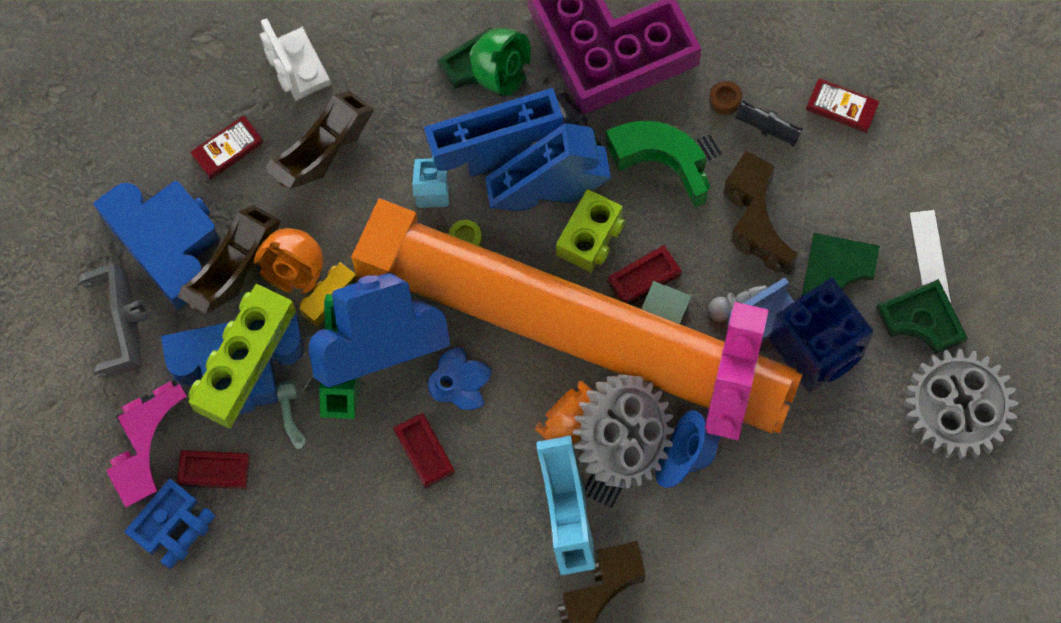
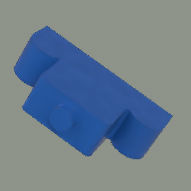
[424,88,563,177]
[485,123,611,211]
[93,181,219,311]
[309,273,450,388]
[161,313,304,414]

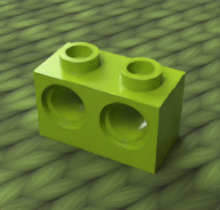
[556,189,625,273]

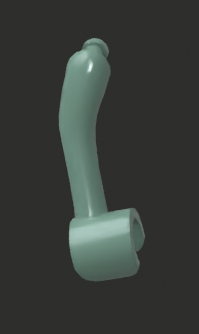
[277,380,306,449]

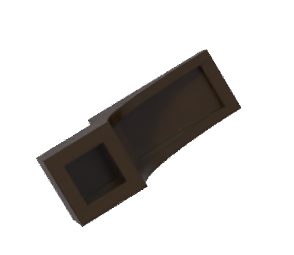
[265,90,374,189]
[723,150,798,275]
[178,204,281,314]
[557,541,646,623]

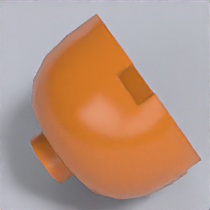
[254,228,324,293]
[534,381,593,446]

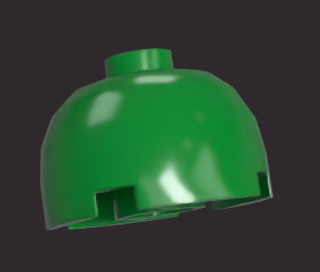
[470,28,531,95]

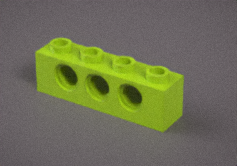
[188,284,296,429]

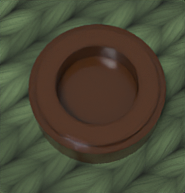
[709,81,742,115]

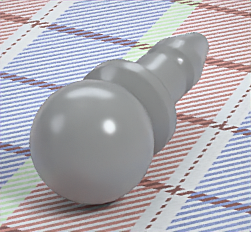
[708,285,768,323]

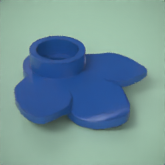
[427,347,492,410]

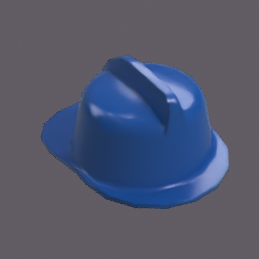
[655,410,720,488]

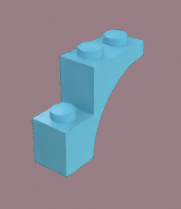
[537,436,595,575]

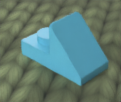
[412,158,449,208]

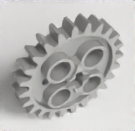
[904,349,1018,460]
[573,375,674,488]

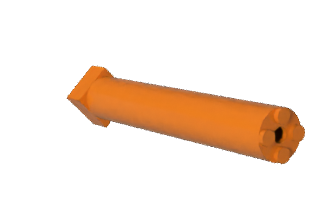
[351,198,803,434]

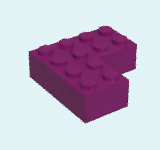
[528,0,702,115]

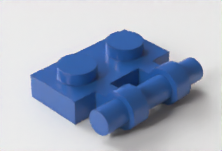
[124,479,216,570]

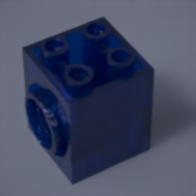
[769,277,874,393]

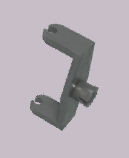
[78,263,148,378]

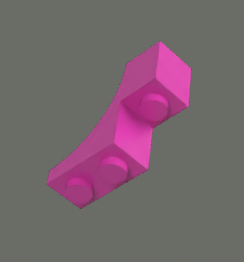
[705,302,769,440]
[106,381,187,507]

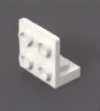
[259,18,331,101]

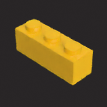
[299,262,358,327]

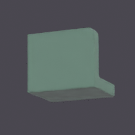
[642,281,691,324]

